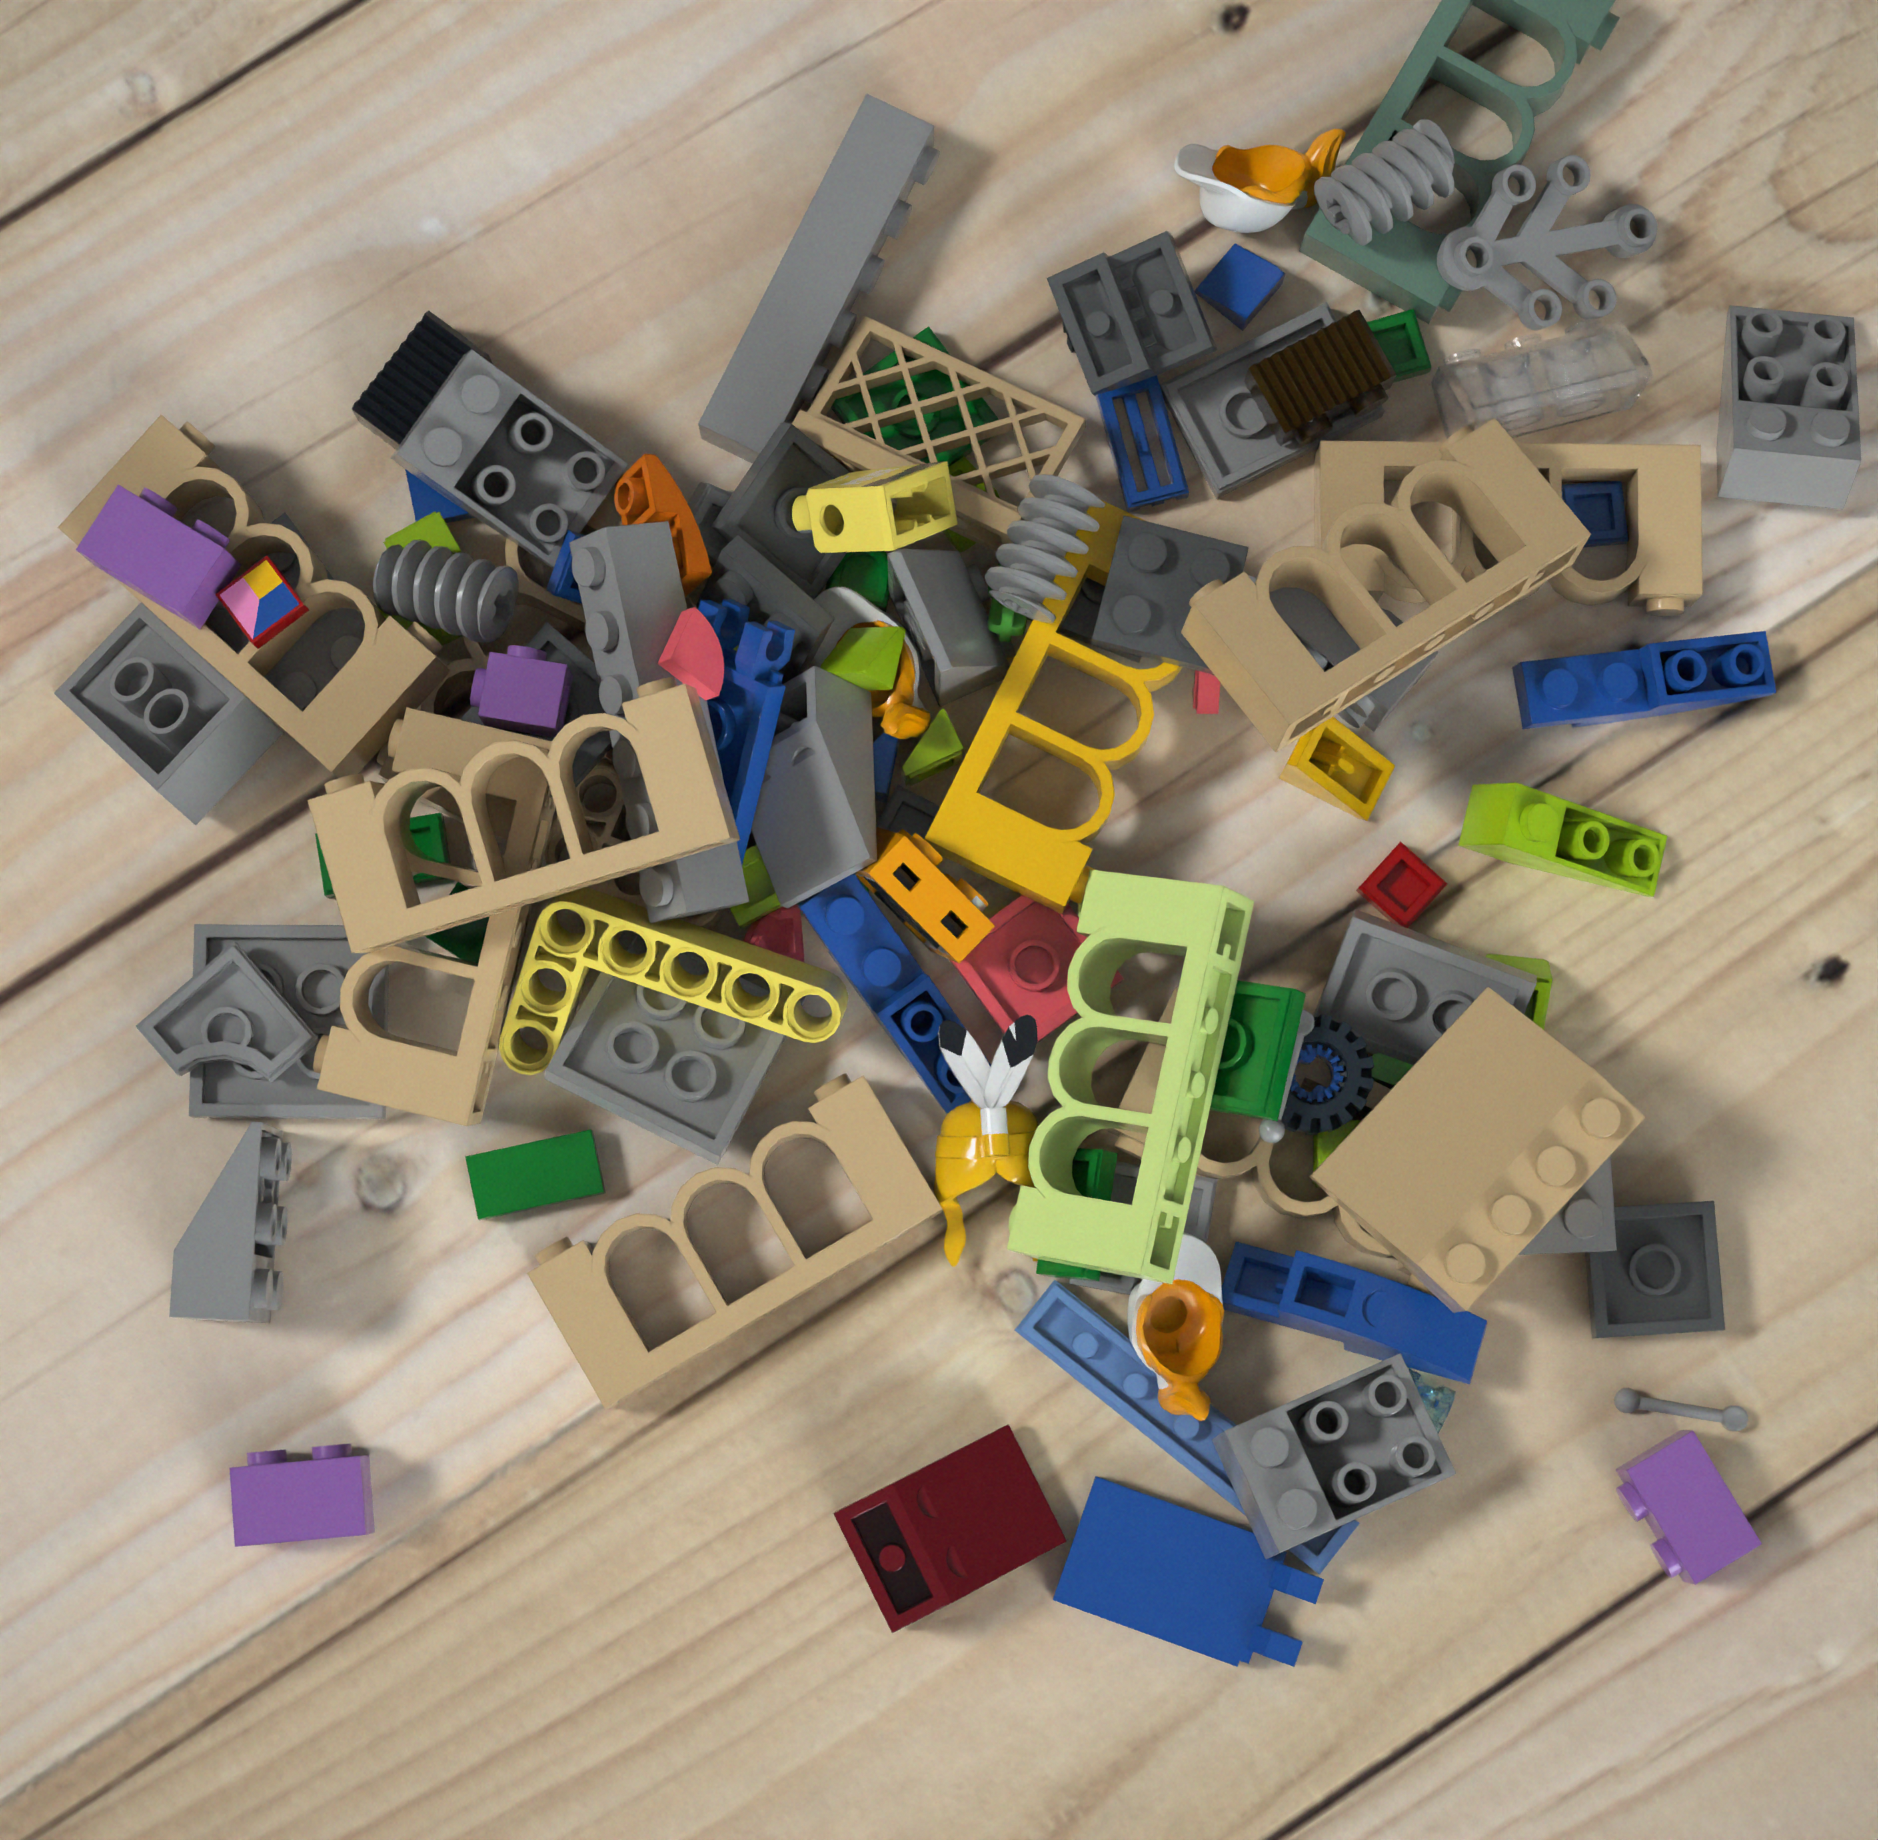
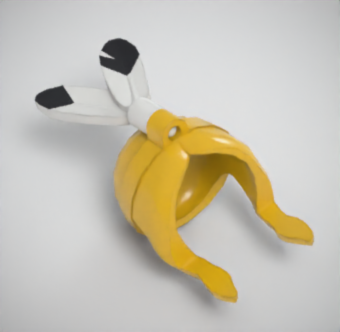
[933,1015,1038,1267]

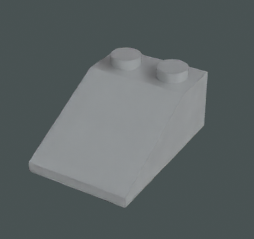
[887,549,1016,707]
[54,603,284,825]

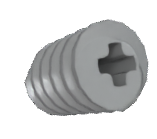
[1314,119,1455,246]
[984,474,1106,623]
[373,539,519,642]

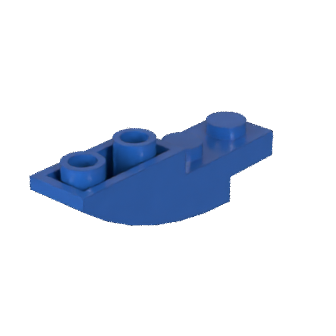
[1512,631,1777,729]
[796,873,991,1114]
[1221,1242,1487,1384]

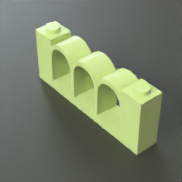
[1007,869,1254,1284]

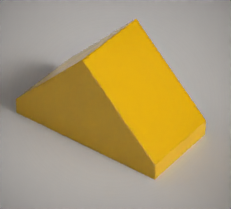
[1279,717,1395,821]

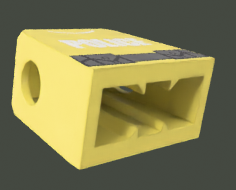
[792,461,958,553]

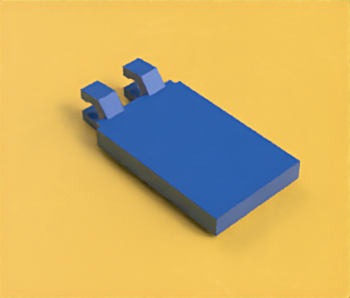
[698,599,795,865]
[1053,1476,1324,1667]

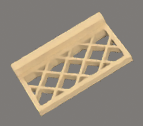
[792,316,1086,551]

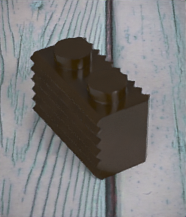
[1244,310,1396,446]

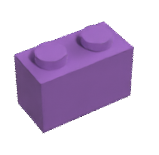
[76,485,242,630]
[1615,1430,1762,1585]
[229,1444,375,1547]

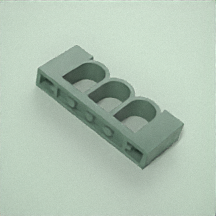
[1299,0,1620,324]

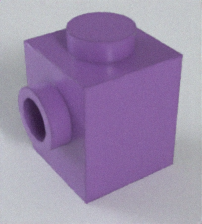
[470,645,573,738]

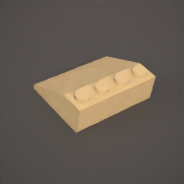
[1309,987,1645,1313]

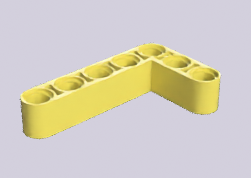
[499,887,848,1075]

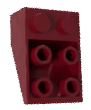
[833,1424,1067,1633]

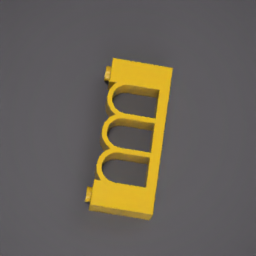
[925,499,1183,914]

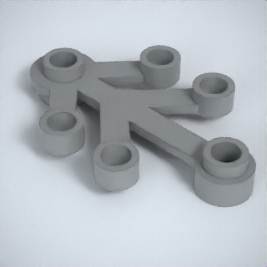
[1437,155,1657,330]

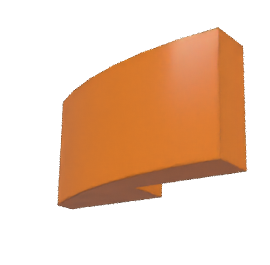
[614,454,712,597]

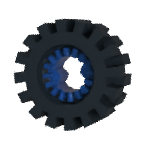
[1281,1014,1374,1135]

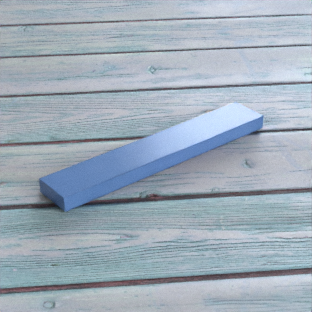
[1014,1280,1360,1575]

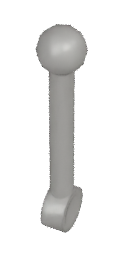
[1259,1010,1315,1143]
[1614,1388,1748,1431]

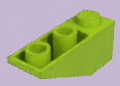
[1458,782,1668,897]

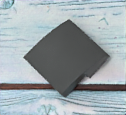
[1047,231,1217,396]

